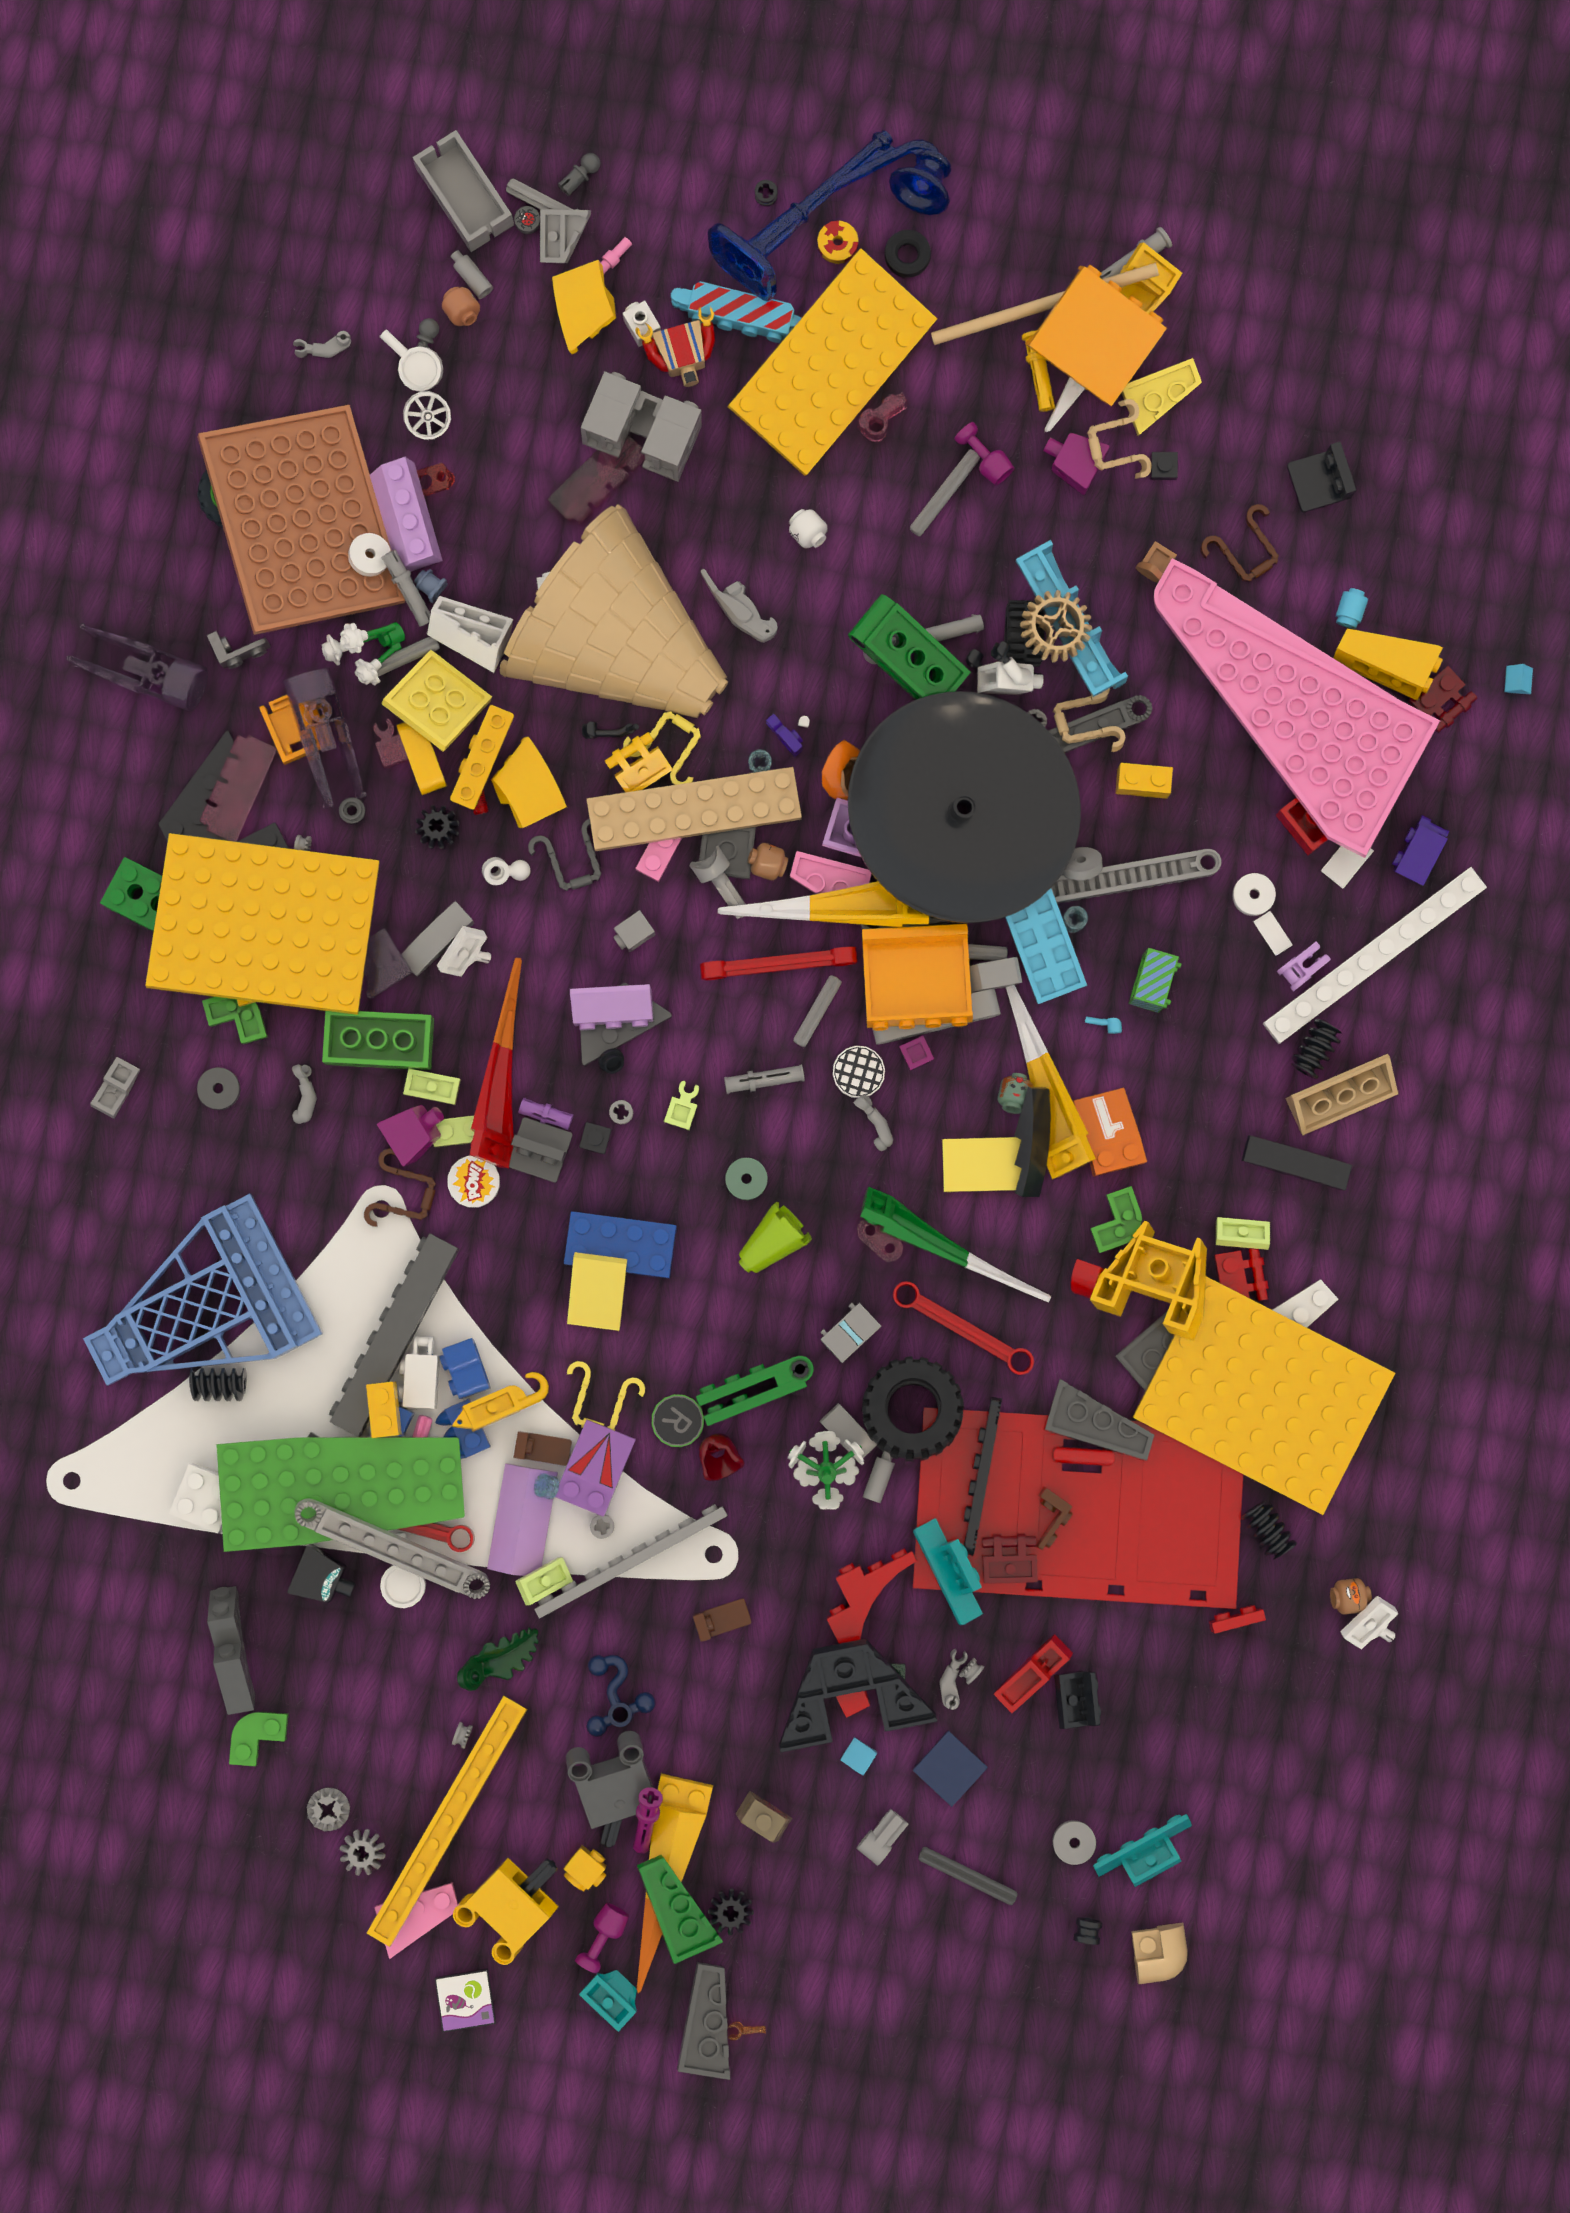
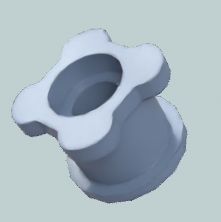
[414,569,448,604]

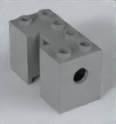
[581,371,702,482]

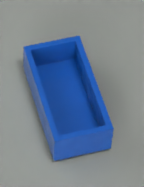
[564,1211,677,1279]

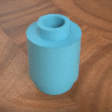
[1336,588,1368,629]

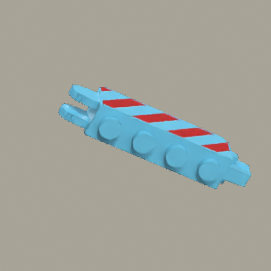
[671,281,802,343]

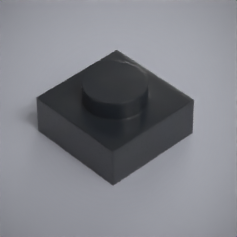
[1151,452,1178,480]
[579,1122,612,1155]

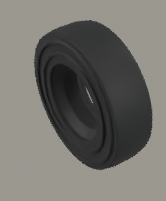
[884,230,931,278]

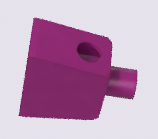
[1043,433,1110,495]
[377,1105,444,1166]

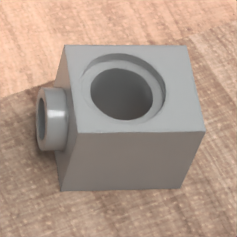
[613,910,655,952]

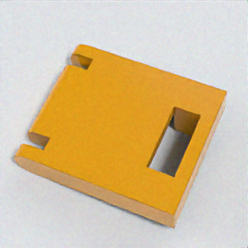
[259,687,332,765]

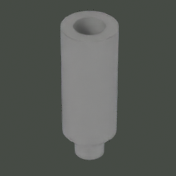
[451,250,493,299]
[863,1451,895,1503]

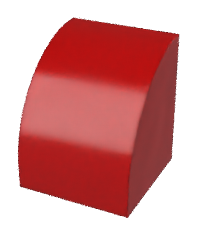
[1071,1259,1104,1299]

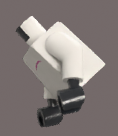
[966,641,1043,695]

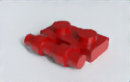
[1214,1248,1269,1301]

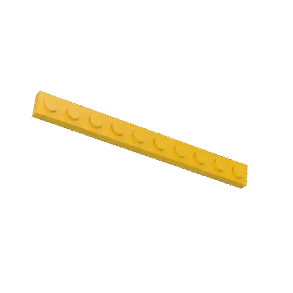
[367,1696,528,1947]

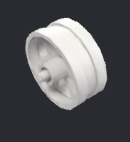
[403,391,451,440]

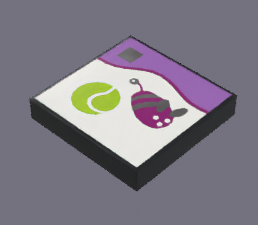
[435,1968,496,2032]

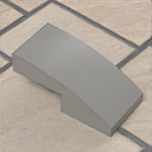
[90,1057,140,1119]
[819,1403,877,1463]

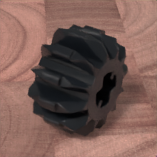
[415,805,460,850]
[708,1888,754,1936]

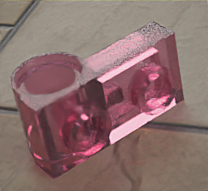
[858,392,907,442]

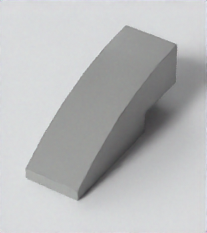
[399,901,474,976]

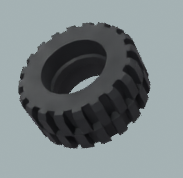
[862,1356,964,1462]

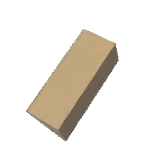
[1286,1054,1398,1135]

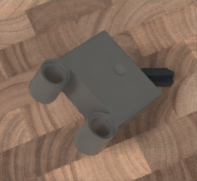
[566,1731,653,1848]

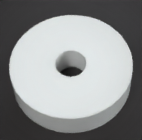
[348,533,391,577]
[1232,873,1276,916]

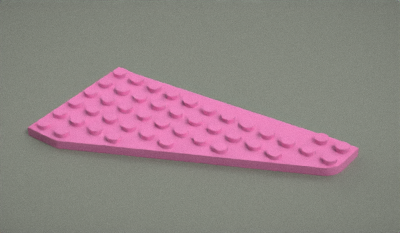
[1154,558,1440,858]

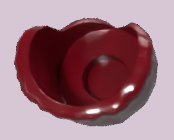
[699,1433,745,1481]

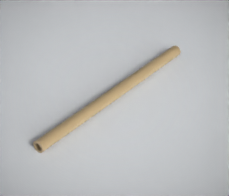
[931,263,1159,345]

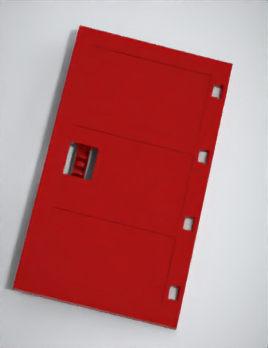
[913,1407,1243,1609]

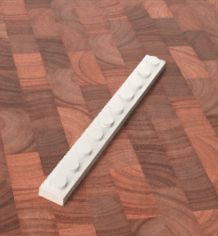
[1263,867,1487,1044]

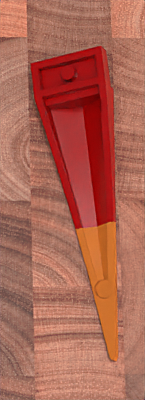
[469,958,522,1169]

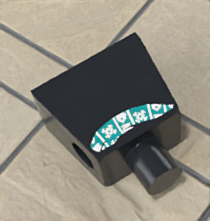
[287,1544,356,1603]

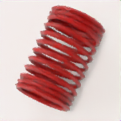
[473,790,489,815]

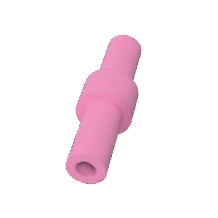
[601,237,632,274]

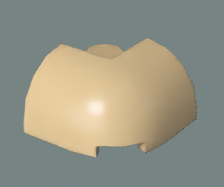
[1131,1923,1187,1984]

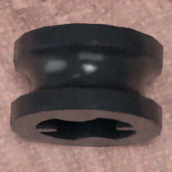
[754,180,777,206]

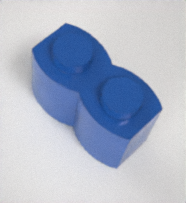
[439,1338,491,1399]

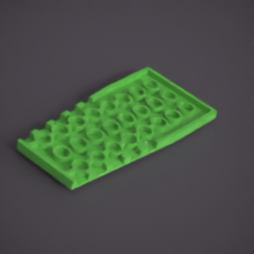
[216,1437,465,1552]

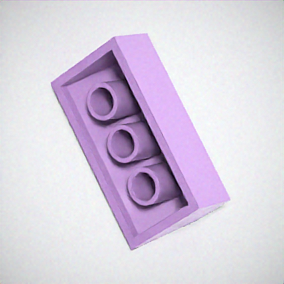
[370,457,443,572]

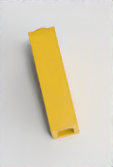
[1333,629,1443,700]

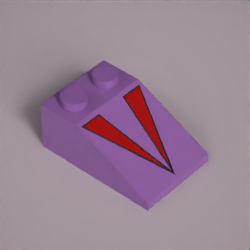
[554,1419,636,1517]

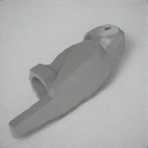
[701,569,778,643]

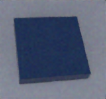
[912,1730,988,1807]

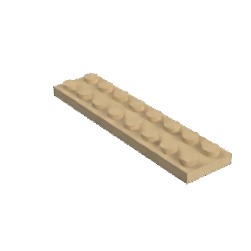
[587,767,802,851]

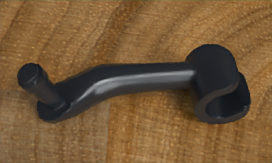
[582,722,639,739]

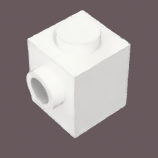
[623,301,661,347]

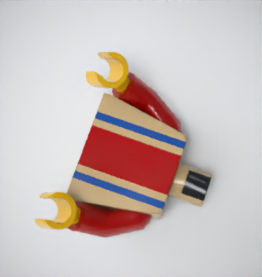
[635,306,715,387]

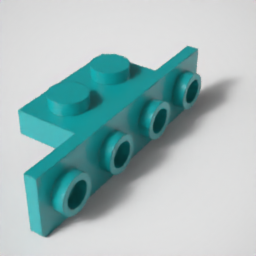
[913,1518,983,1625]
[1093,1814,1192,1887]

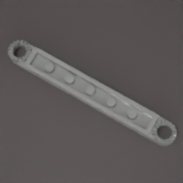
[294,1498,490,1599]

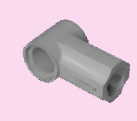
[856,1809,908,1866]

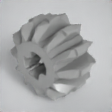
[340,1829,386,1876]

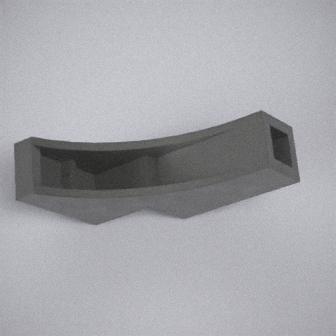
[207,1586,255,1715]

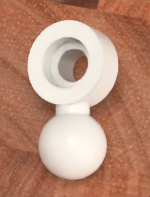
[482,857,530,885]

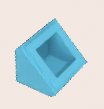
[1504,664,1533,694]

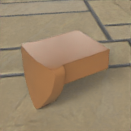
[1135,541,1177,583]

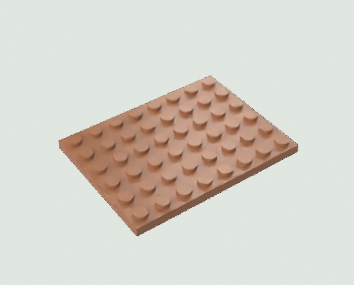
[198,405,405,635]

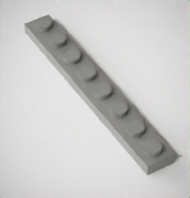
[534,1504,728,1619]

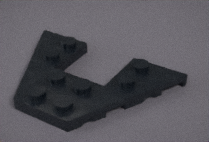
[159,731,289,849]
[779,1639,937,1752]

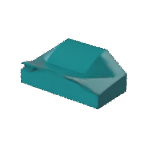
[579,1970,637,2032]

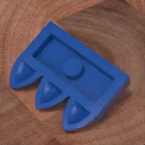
[435,1398,491,1459]

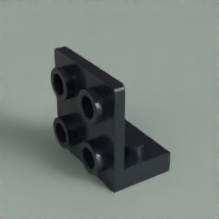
[1287,442,1356,513]

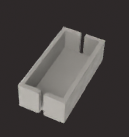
[412,130,514,252]

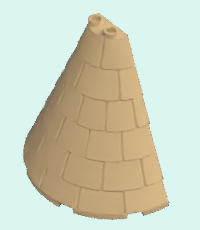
[500,504,728,718]

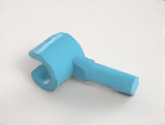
[1085,1016,1122,1034]

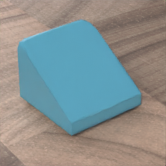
[840,1737,877,1776]

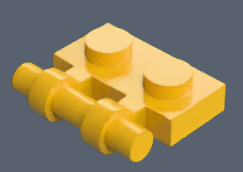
[605,732,673,792]

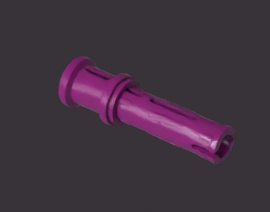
[633,1788,663,1853]

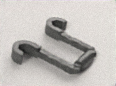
[528,818,602,891]

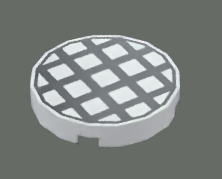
[833,1046,885,1098]

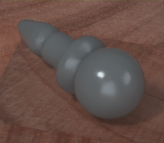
[416,318,439,348]

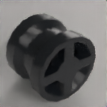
[1073,1917,1103,1945]

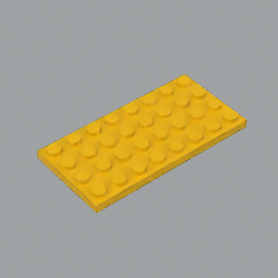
[727,249,937,476]

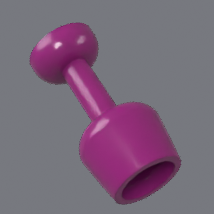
[954,422,1014,486]
[575,1903,629,1974]

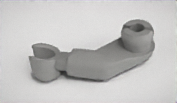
[293,331,351,358]
[292,1064,317,1124]
[853,1095,893,1151]
[939,1649,967,1710]

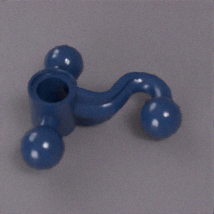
[586,1655,656,1737]

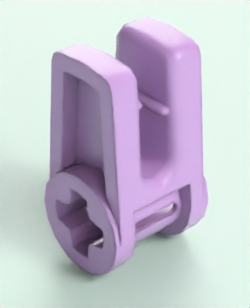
[1277,941,1331,991]

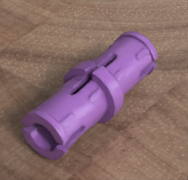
[518,1098,573,1130]

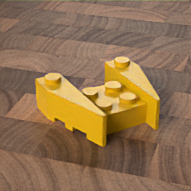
[1090,1221,1207,1341]

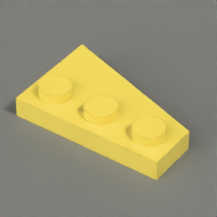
[1121,358,1202,436]

